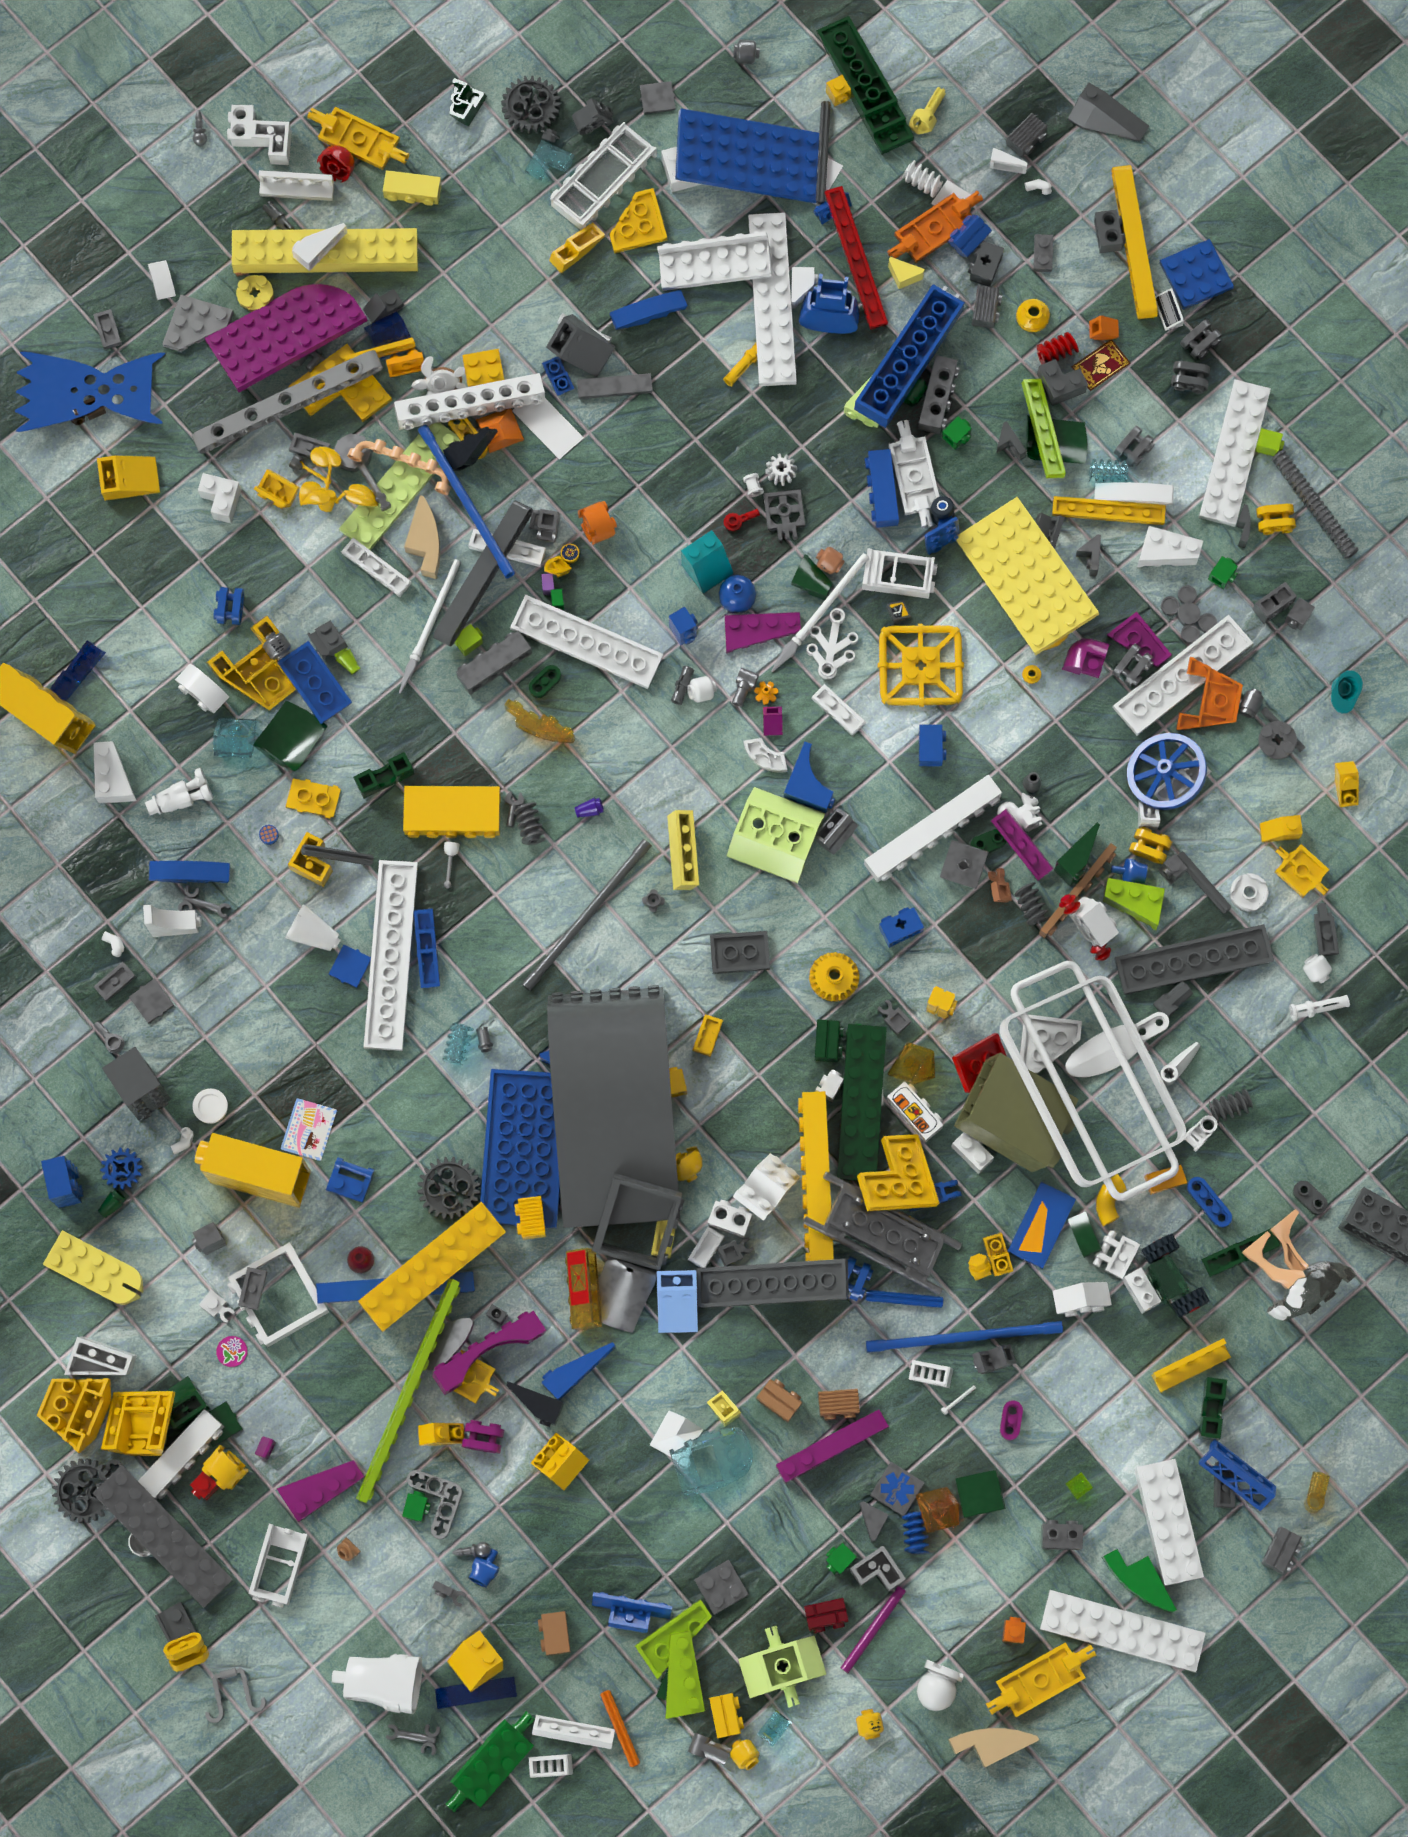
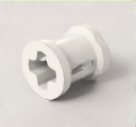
[743,473,764,498]

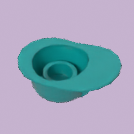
[1331,670,1363,714]

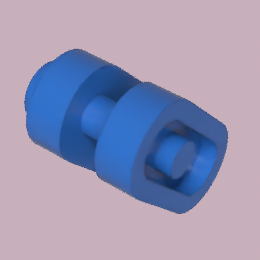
[214,587,244,625]
[848,1256,874,1301]

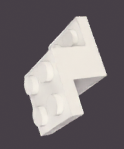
[733,1153,801,1221]

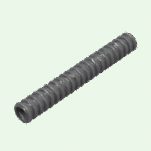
[1272,450,1359,559]

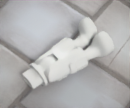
[145,768,213,816]

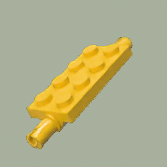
[307,107,410,170]
[985,1642,1097,1718]

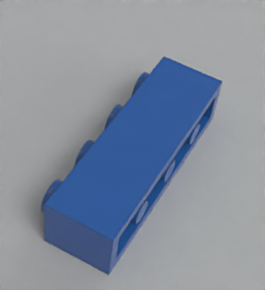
[865,449,899,528]

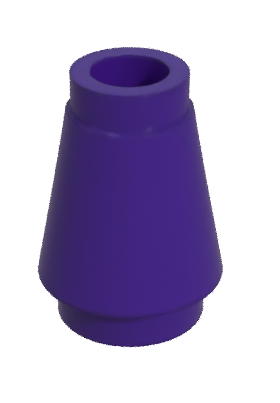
[575,797,604,818]

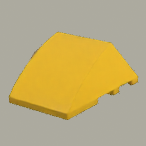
[37,1378,111,1453]

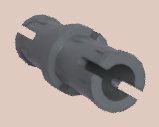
[262,201,294,230]
[671,666,694,705]

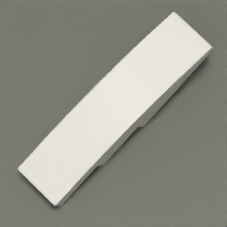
[1094,482,1174,505]

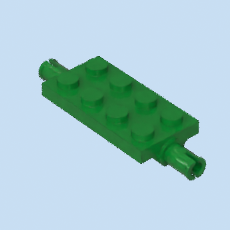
[445,1711,535,1813]

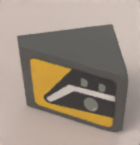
[886,600,911,624]

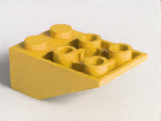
[97,455,160,501]

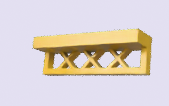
[1151,1338,1231,1393]

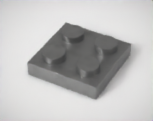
[694,1560,749,1615]

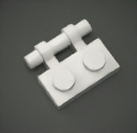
[1093,1230,1140,1280]

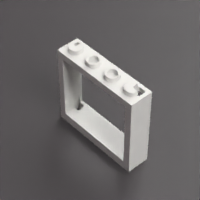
[227,1242,329,1348]

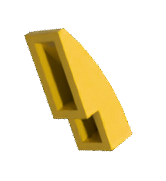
[549,222,605,273]

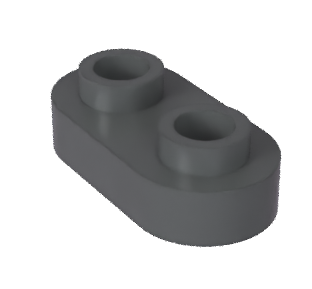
[1293,1181,1328,1215]

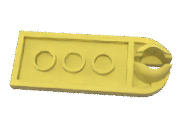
[43,1230,144,1305]

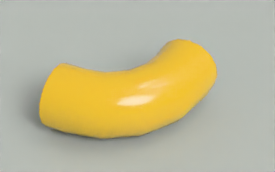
[1096,1174,1127,1227]

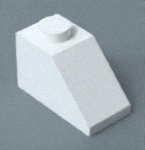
[791,267,818,309]

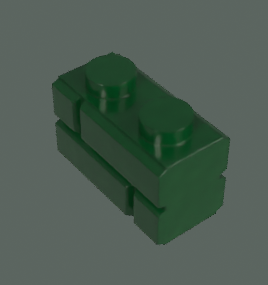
[814,1019,844,1062]

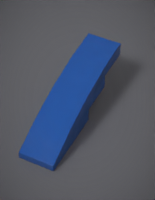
[610,290,688,330]
[149,861,230,884]
[413,908,440,988]

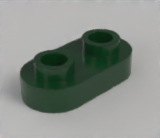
[529,665,561,698]
[970,829,1006,853]

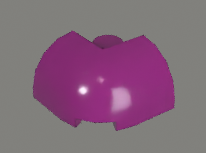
[1062,638,1109,678]

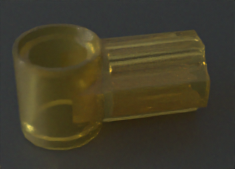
[1304,1471,1330,1513]

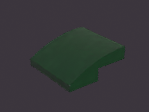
[955,1470,1006,1518]

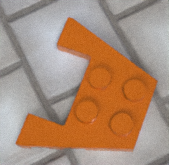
[1176,657,1243,730]

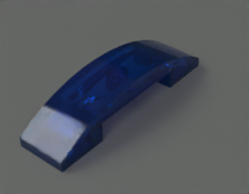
[435,1677,517,1709]

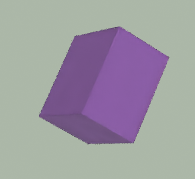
[542,573,554,595]

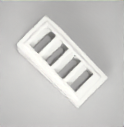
[990,148,1027,174]
[909,1360,953,1388]
[529,1754,573,1778]

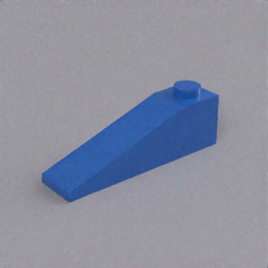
[541,1342,616,1401]

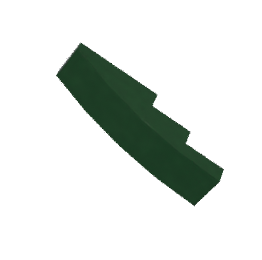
[1201,1228,1281,1277]

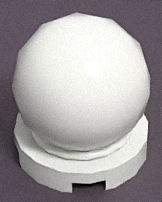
[917,1660,964,1711]

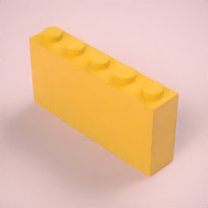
[403,786,501,838]

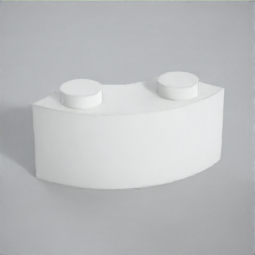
[175,664,229,713]

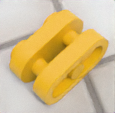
[1256,503,1296,535]
[1129,827,1172,864]
[163,1632,209,1672]

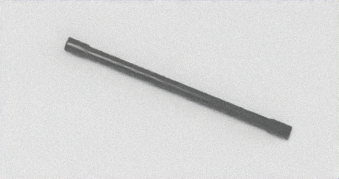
[522,839,652,991]

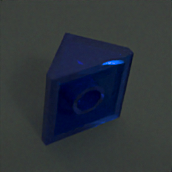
[364,311,411,359]

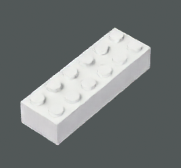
[1134,1459,1204,1587]

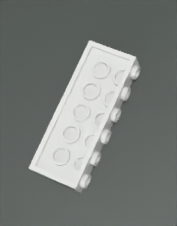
[657,231,772,291]

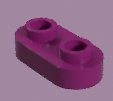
[1000,1400,1023,1441]

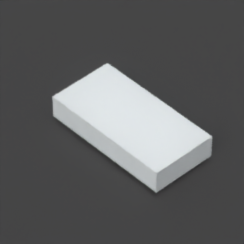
[688,1226,725,1268]

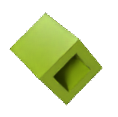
[1255,428,1285,456]
[455,624,483,656]

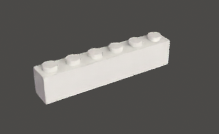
[138,1409,224,1500]

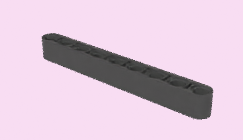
[433,500,533,647]

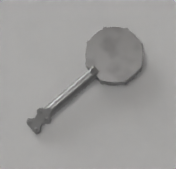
[334,433,391,511]

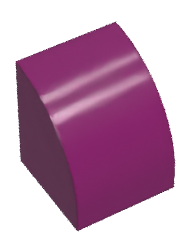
[763,707,783,736]

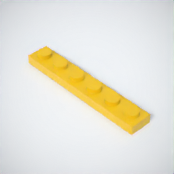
[1052,496,1166,525]

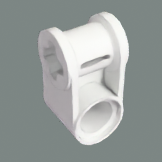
[1183,1115,1218,1152]

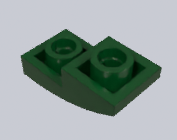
[1068,1211,1102,1258]

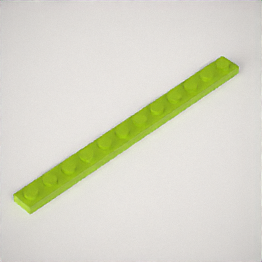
[356,1279,460,1503]

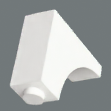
[143,905,202,937]

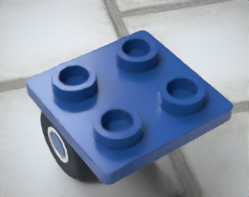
[924,496,960,555]

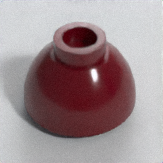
[347,1246,374,1273]

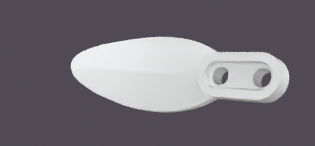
[1065,1012,1169,1078]

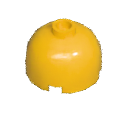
[676,1146,703,1183]

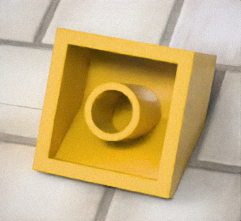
[447,1630,503,1692]

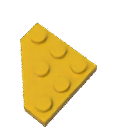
[609,188,667,254]

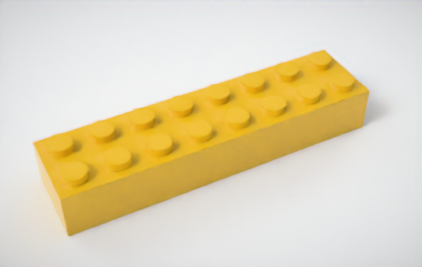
[358,1202,506,1332]

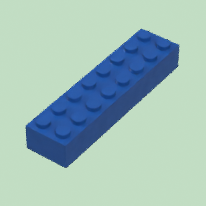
[854,284,965,428]

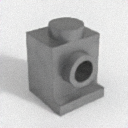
[1158,853,1188,885]

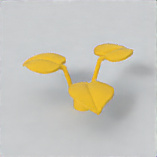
[299,447,378,512]

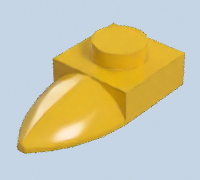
[544,555,572,578]

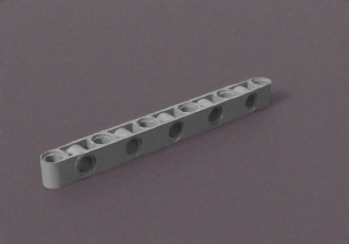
[192,350,383,453]

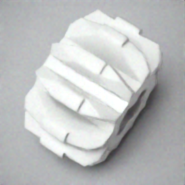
[765,453,797,486]

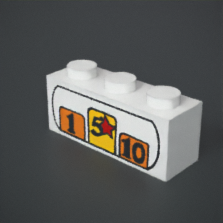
[887,1082,943,1143]

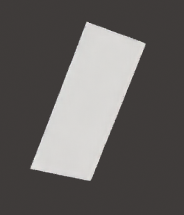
[512,398,584,459]

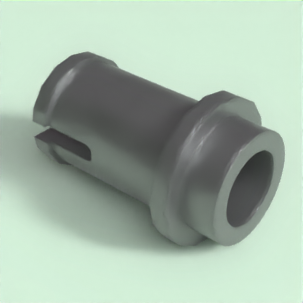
[476,1027,493,1052]

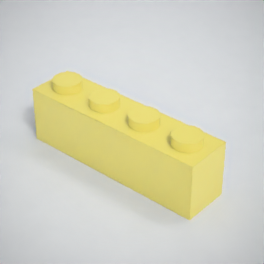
[667,810,699,890]

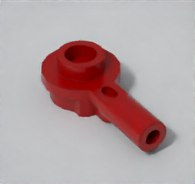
[723,509,760,531]

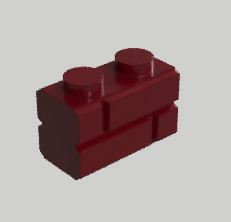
[804,1598,848,1634]

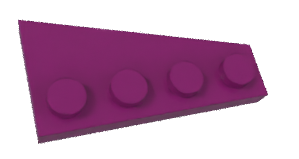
[277,1460,365,1522]

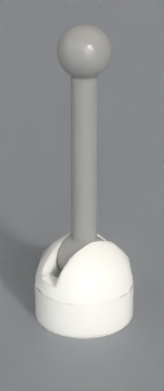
[444,842,460,888]

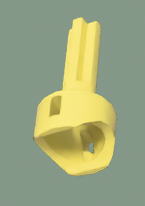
[909,87,946,134]

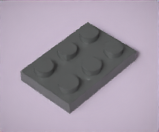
[710,931,770,974]

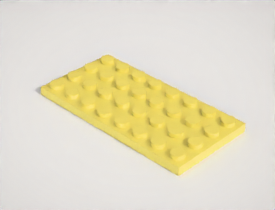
[954,497,1099,655]

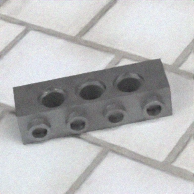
[918,355,960,435]

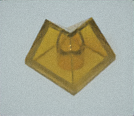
[888,1042,935,1084]

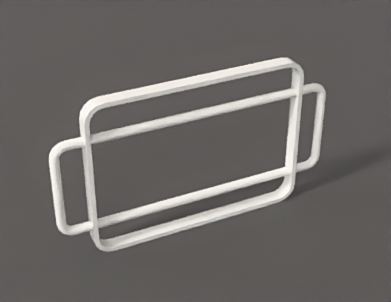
[1000,961,1186,1201]

